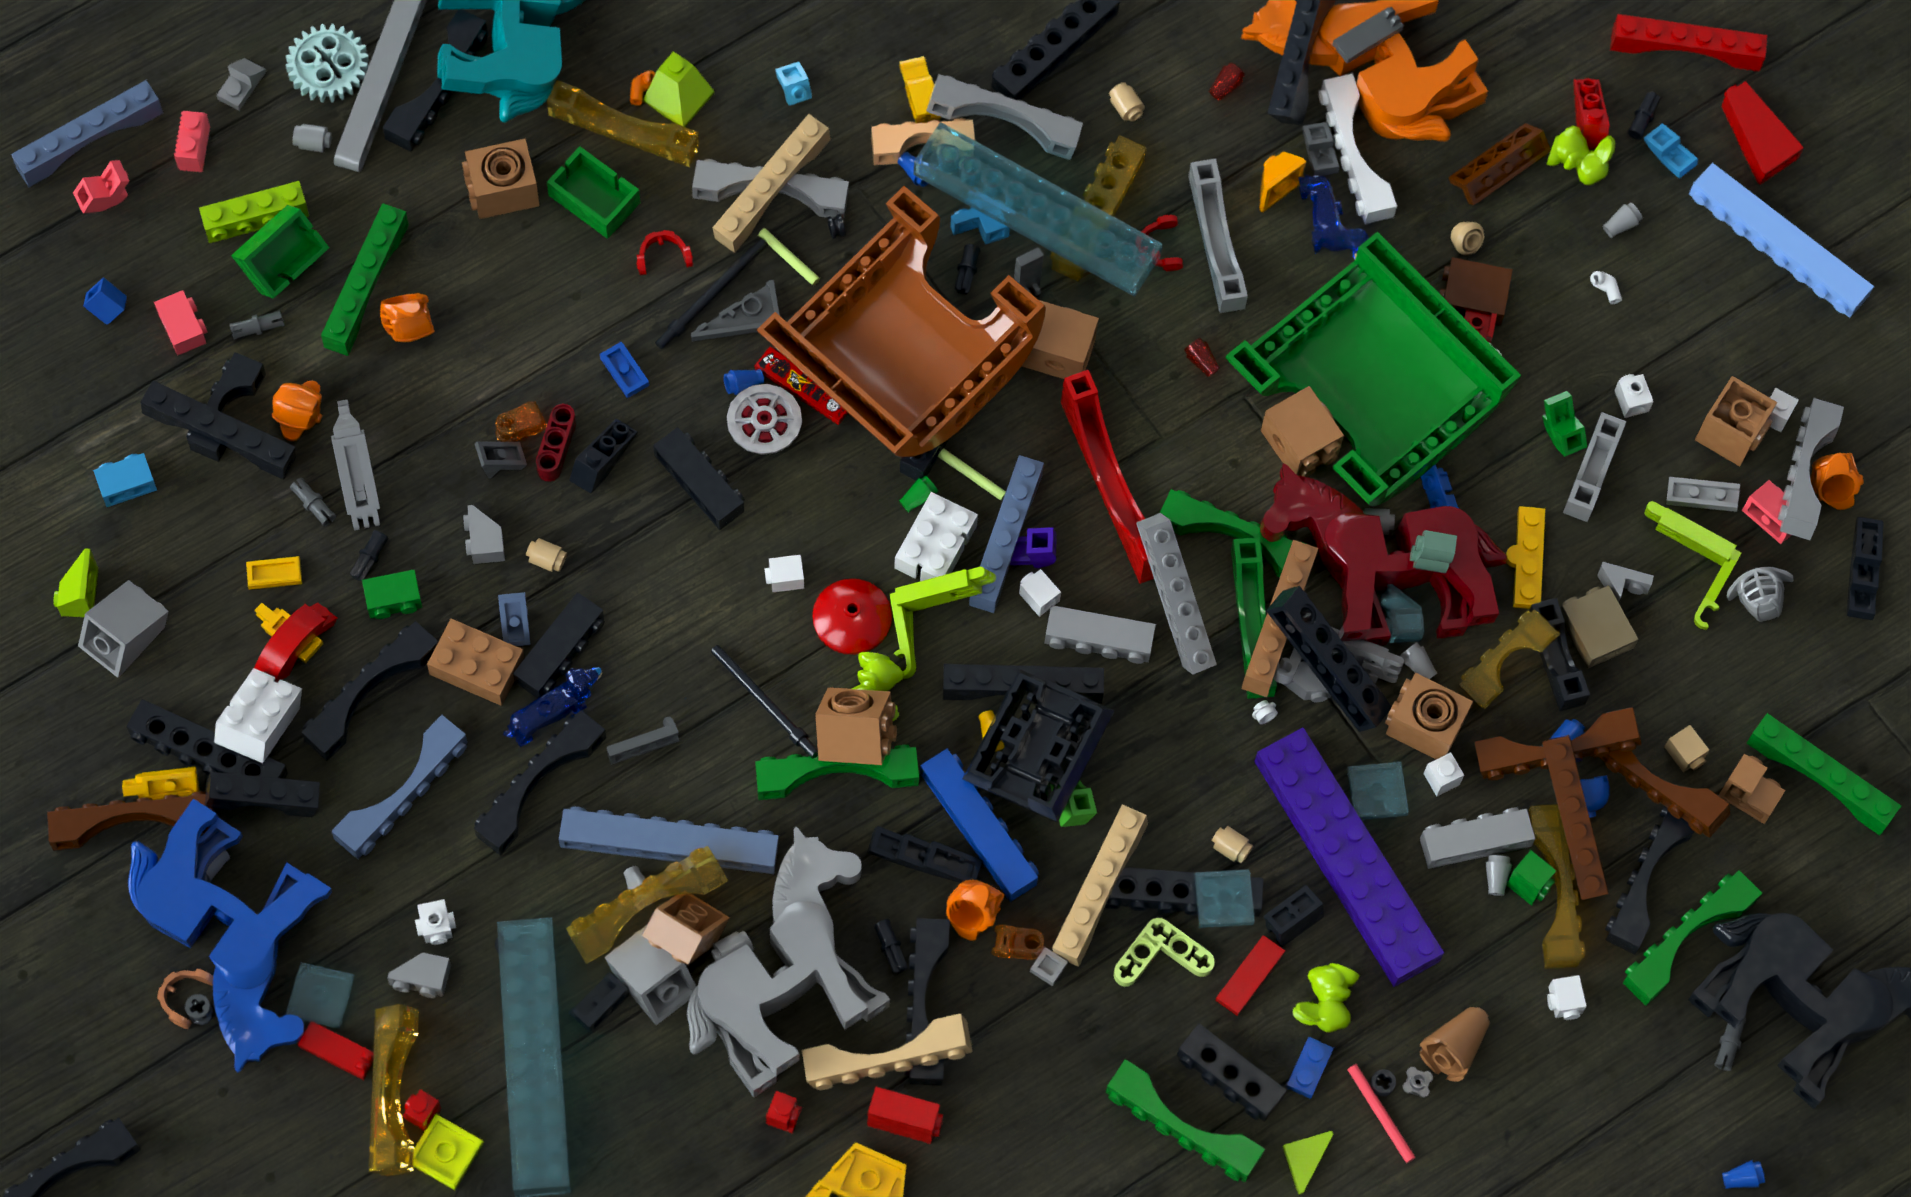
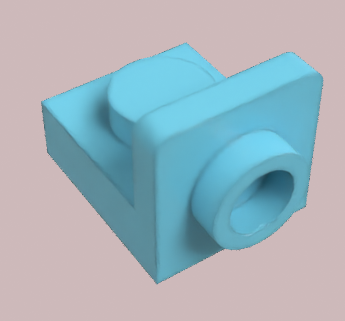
[775,62,812,105]

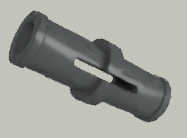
[230,310,285,340]
[290,478,336,527]
[1714,1018,1746,1071]

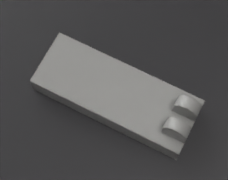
[1666,477,1740,512]

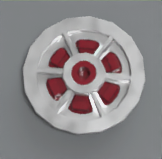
[727,384,802,455]

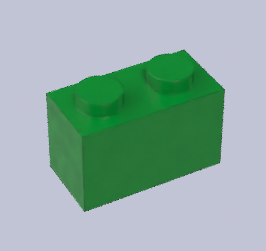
[362,570,422,619]
[1506,850,1556,906]

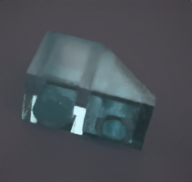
[1381,584,1424,643]

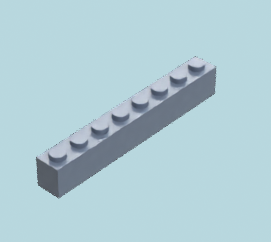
[559,807,779,874]

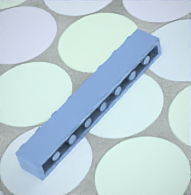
[1689,163,1874,317]

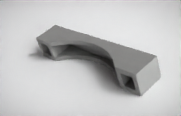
[926,74,1083,160]
[692,159,849,220]
[1189,159,1248,313]
[1778,398,1844,540]

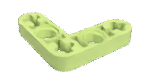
[1114,918,1215,986]

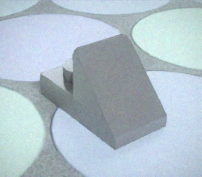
[217,58,266,111]
[1597,562,1654,603]

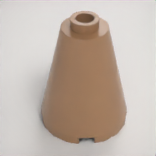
[1419,1007,1490,1082]

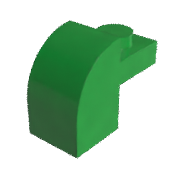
[1542,391,1587,457]

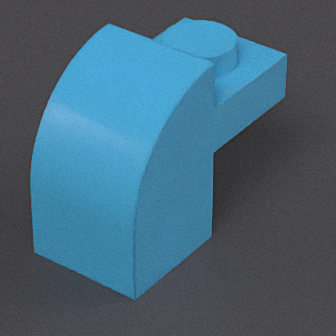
[950,197,1010,245]

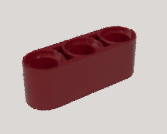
[536,404,576,482]

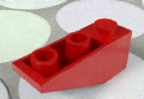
[1573,78,1610,149]

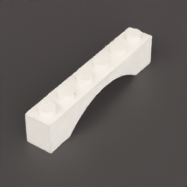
[1319,73,1397,224]

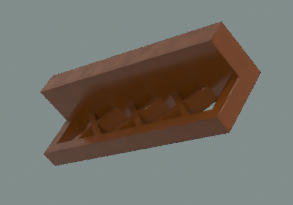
[1448,123,1551,206]

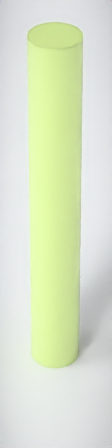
[758,228,820,286]
[938,448,1006,501]

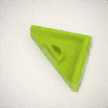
[1283,1131,1333,1195]

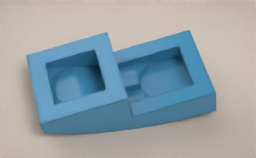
[1644,123,1698,178]

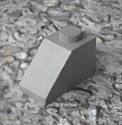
[1277,661,1331,702]

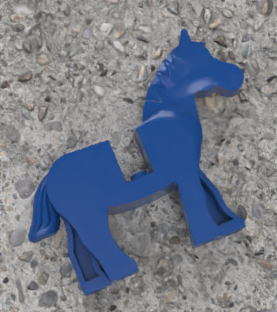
[128,798,332,1073]

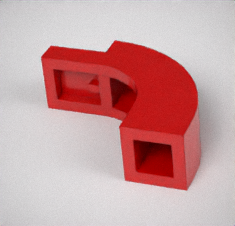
[254,602,337,683]

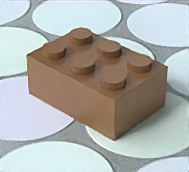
[427,619,525,706]
[642,890,730,964]

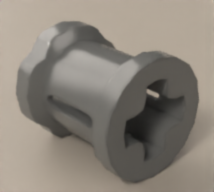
[185,994,213,1025]

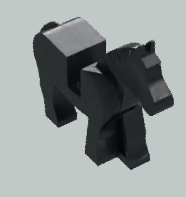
[1688,913,1911,1109]

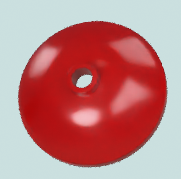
[813,579,892,655]

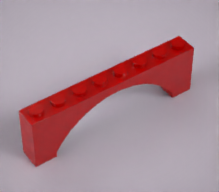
[1061,370,1154,584]

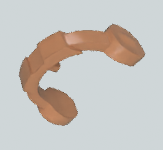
[158,969,213,1029]

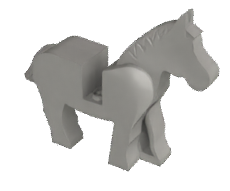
[687,827,890,1097]

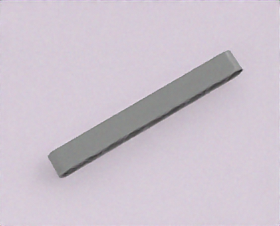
[334,0,427,172]

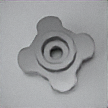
[1403,1067,1433,1097]

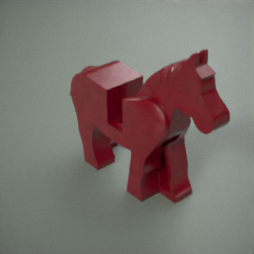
[1260,464,1508,646]

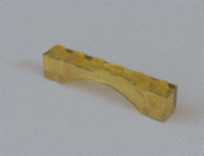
[547,80,699,167]
[1528,804,1585,969]
[566,846,728,964]
[369,1004,419,1176]

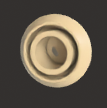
[1451,222,1484,255]

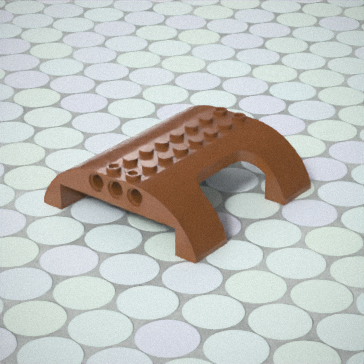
[757,186,1046,457]

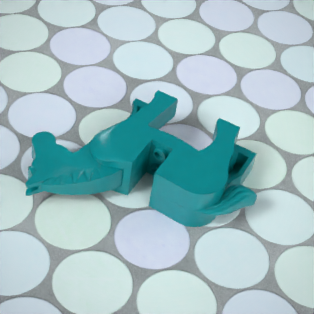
[437,0,585,123]

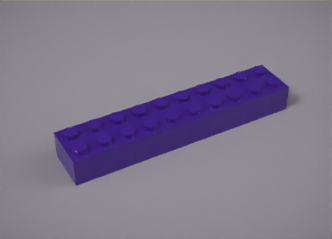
[1254,728,1444,987]

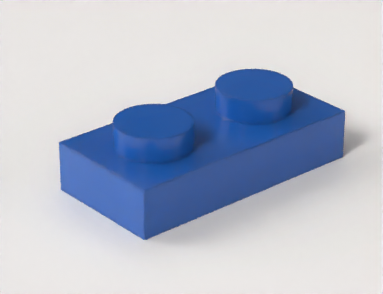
[600,341,649,398]
[1286,1037,1334,1099]

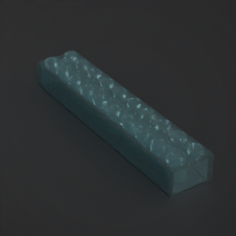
[913,122,1163,297]
[497,917,571,1197]

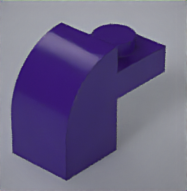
[1010,527,1057,568]

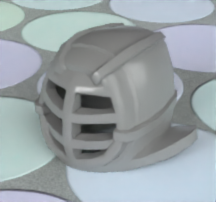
[1726,567,1794,622]

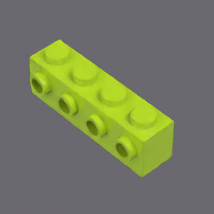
[199,181,309,243]

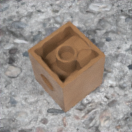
[462,139,540,219]
[1022,300,1099,379]
[1695,376,1778,467]
[1261,386,1344,477]
[1385,672,1473,759]
[815,687,897,765]

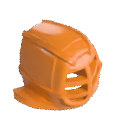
[380,293,434,343]
[272,380,323,441]
[1810,452,1864,510]
[946,880,1004,941]

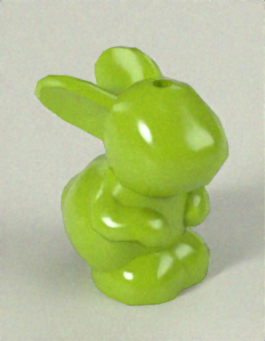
[1547,126,1615,185]
[852,652,904,721]
[1293,963,1360,1033]

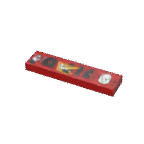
[755,347,848,425]

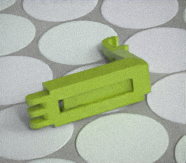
[1644,501,1741,630]
[890,567,996,679]

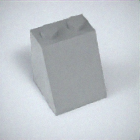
[78,580,169,677]
[605,924,696,1025]

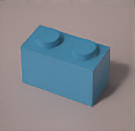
[93,453,157,507]

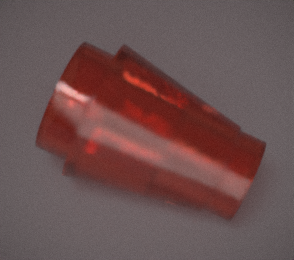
[1209,63,1245,101]
[1184,338,1220,377]

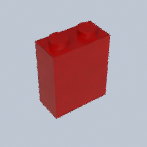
[867,1087,943,1144]

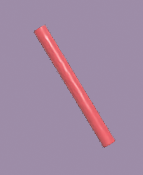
[1348,1064,1416,1163]

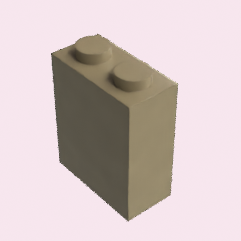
[1561,585,1639,669]

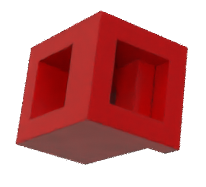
[1463,310,1497,343]
[402,1089,441,1131]
[766,1091,802,1133]

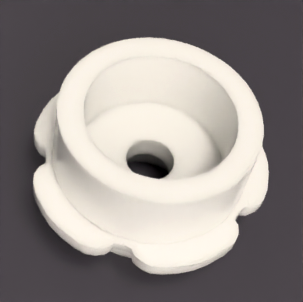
[1252,700,1278,724]

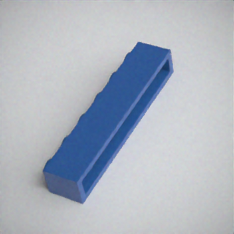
[920,749,1039,902]

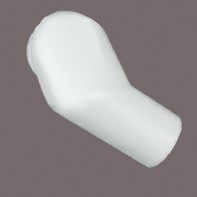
[1590,271,1622,304]

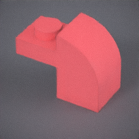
[73,160,129,214]

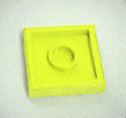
[407,1114,484,1190]

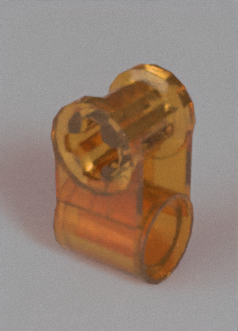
[495,401,547,442]
[992,925,1044,960]

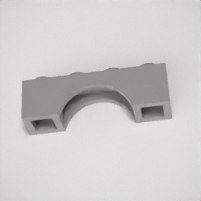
[1563,412,1626,522]

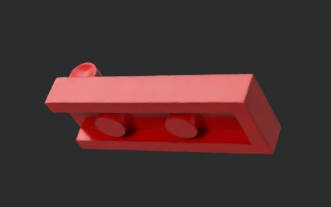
[298,1021,377,1080]

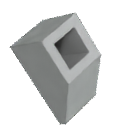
[463,505,505,564]
[388,953,451,998]

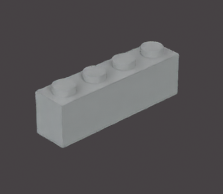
[1044,605,1156,664]
[1420,808,1535,869]

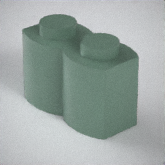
[1410,530,1457,573]

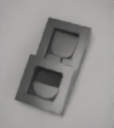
[1303,122,1339,177]

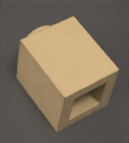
[1664,725,1709,772]

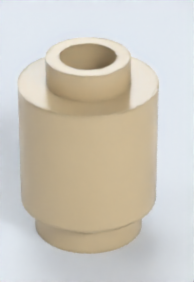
[1109,83,1144,121]
[526,538,567,572]
[1212,826,1253,864]

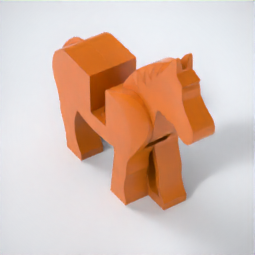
[1241,0,1488,142]

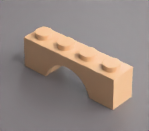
[871,118,976,165]

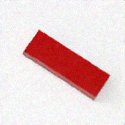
[1216,935,1285,1016]

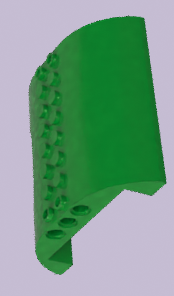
[1225,232,1521,506]

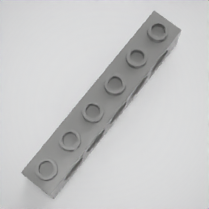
[1136,513,1217,674]

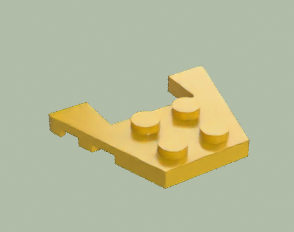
[806,1142,906,1197]

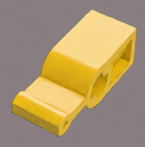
[899,56,941,123]

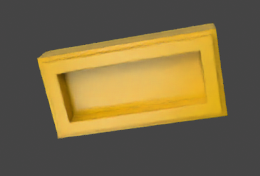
[246,556,302,590]

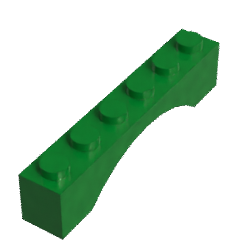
[321,203,409,356]
[1160,489,1306,578]
[1231,537,1277,699]
[1746,713,1901,836]
[755,745,919,800]
[1623,870,1762,1006]
[1106,1059,1265,1182]

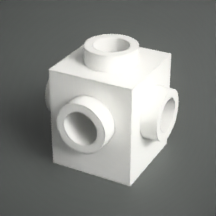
[415,899,456,945]

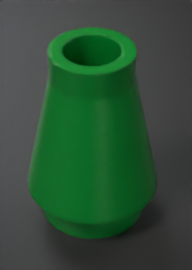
[899,475,939,513]

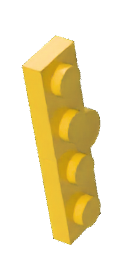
[1506,506,1545,609]

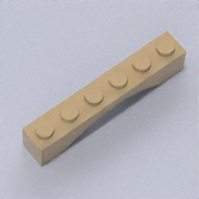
[713,114,830,253]
[1052,805,1148,967]
[802,1013,972,1090]

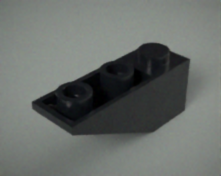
[569,419,638,493]

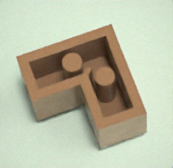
[1718,754,1785,824]

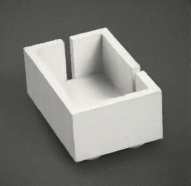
[894,492,978,581]
[214,668,302,763]

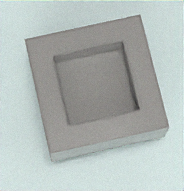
[1030,947,1068,986]

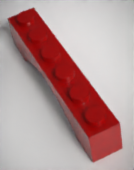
[1610,14,1767,71]

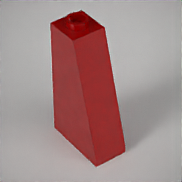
[1721,81,1804,185]

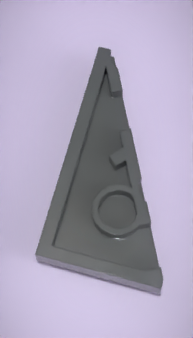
[691,280,780,341]

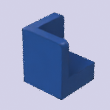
[83,277,127,324]

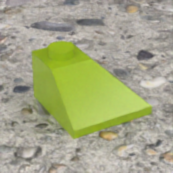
[643,52,714,129]
[54,549,98,617]

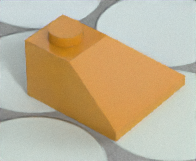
[1259,151,1306,213]

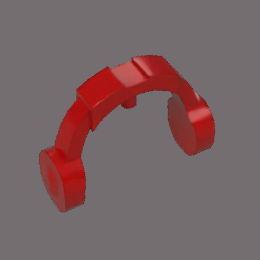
[1137,215,1183,271]
[636,230,693,276]

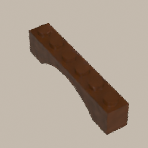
[1475,707,1642,780]
[1585,713,1730,838]
[1542,734,1609,900]
[47,791,215,851]

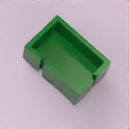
[547,146,640,239]
[231,205,329,299]

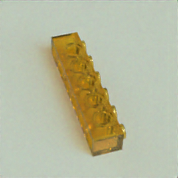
[1050,135,1147,282]

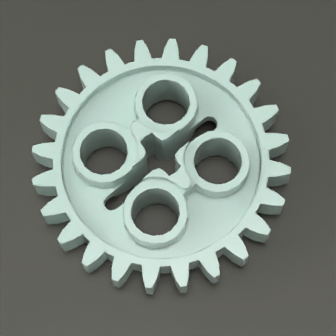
[286,24,369,102]

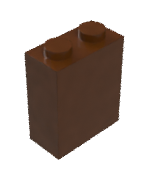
[1439,257,1513,326]

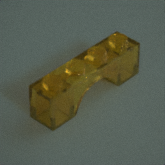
[1459,609,1560,709]

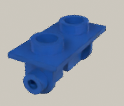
[1421,465,1459,509]

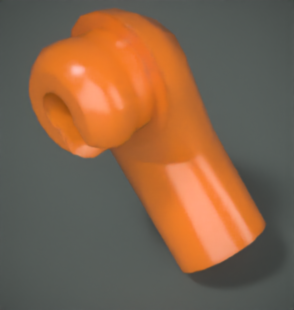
[630,70,656,105]

